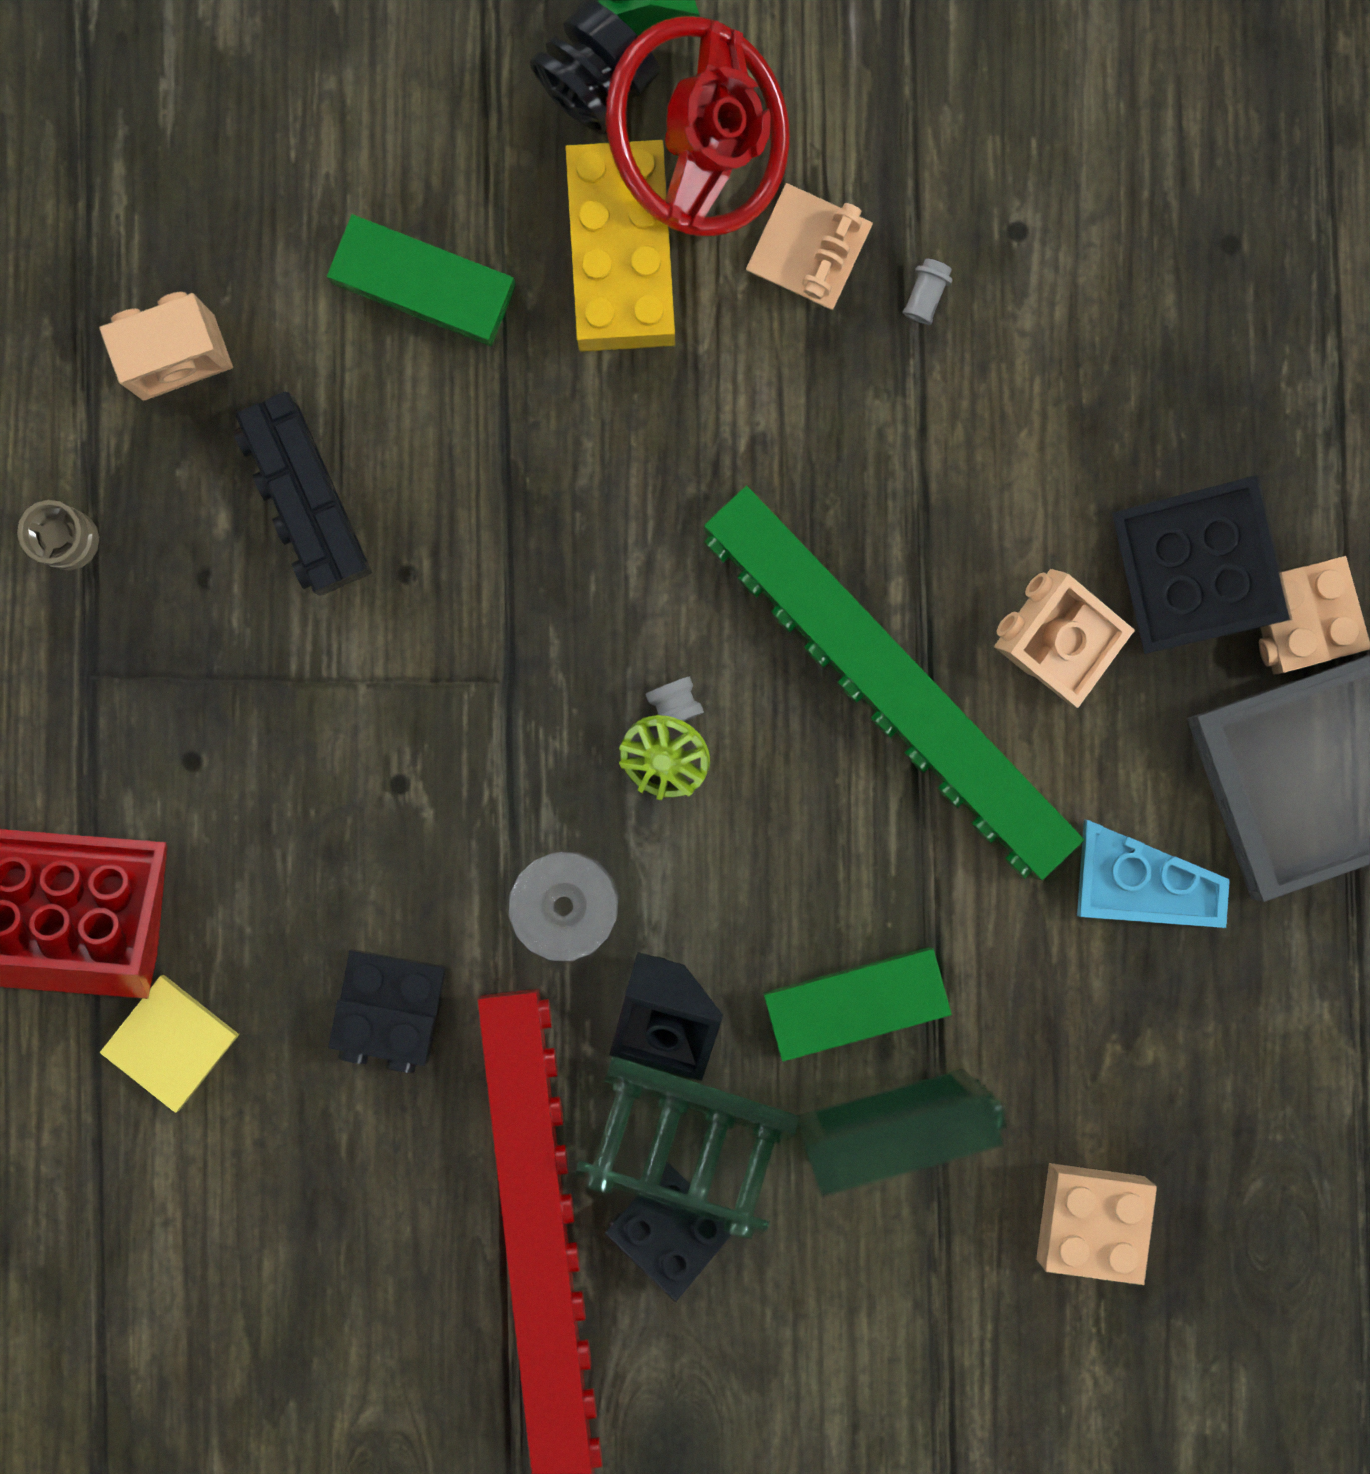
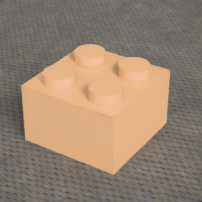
[99,292,233,401]
[1036,1163,1157,1285]

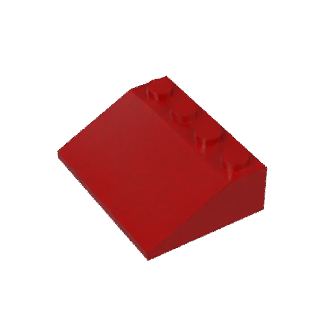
[0,829,167,999]

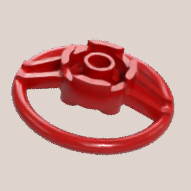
[606,16,790,236]

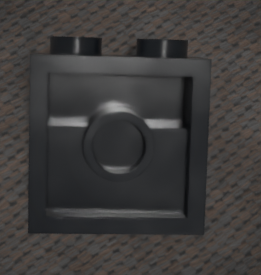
[328,949,447,1073]

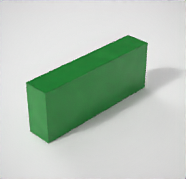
[327,214,516,347]
[763,947,952,1062]

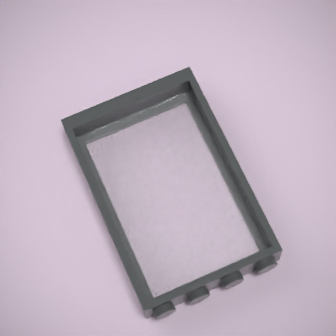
[1186,654,1370,902]

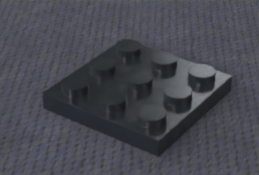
[1112,475,1293,654]

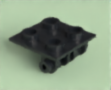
[604,1162,737,1302]

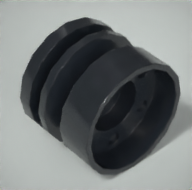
[529,0,660,135]

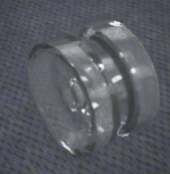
[509,851,619,961]

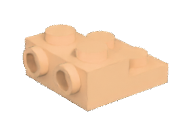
[1259,556,1370,675]
[994,569,1135,708]

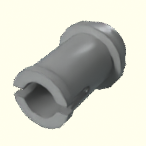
[902,259,953,325]

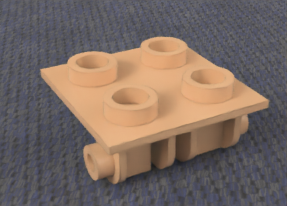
[746,183,873,310]

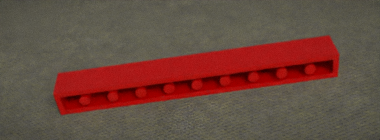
[478,988,603,1474]

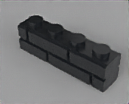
[233,391,372,596]

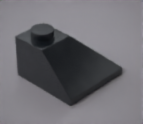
[609,952,723,1081]

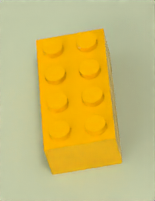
[565,140,675,352]

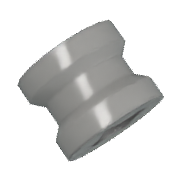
[646,676,704,721]

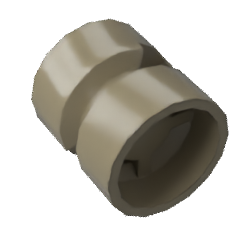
[17,500,99,571]

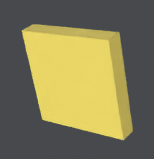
[100,975,239,1113]

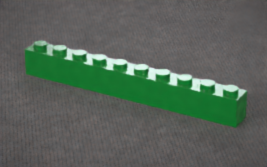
[704,485,1084,880]

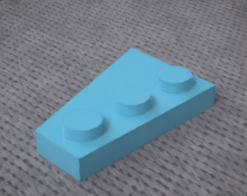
[1077,819,1230,928]

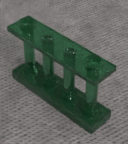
[575,1056,800,1240]

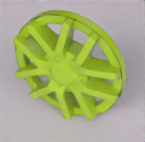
[619,715,710,800]

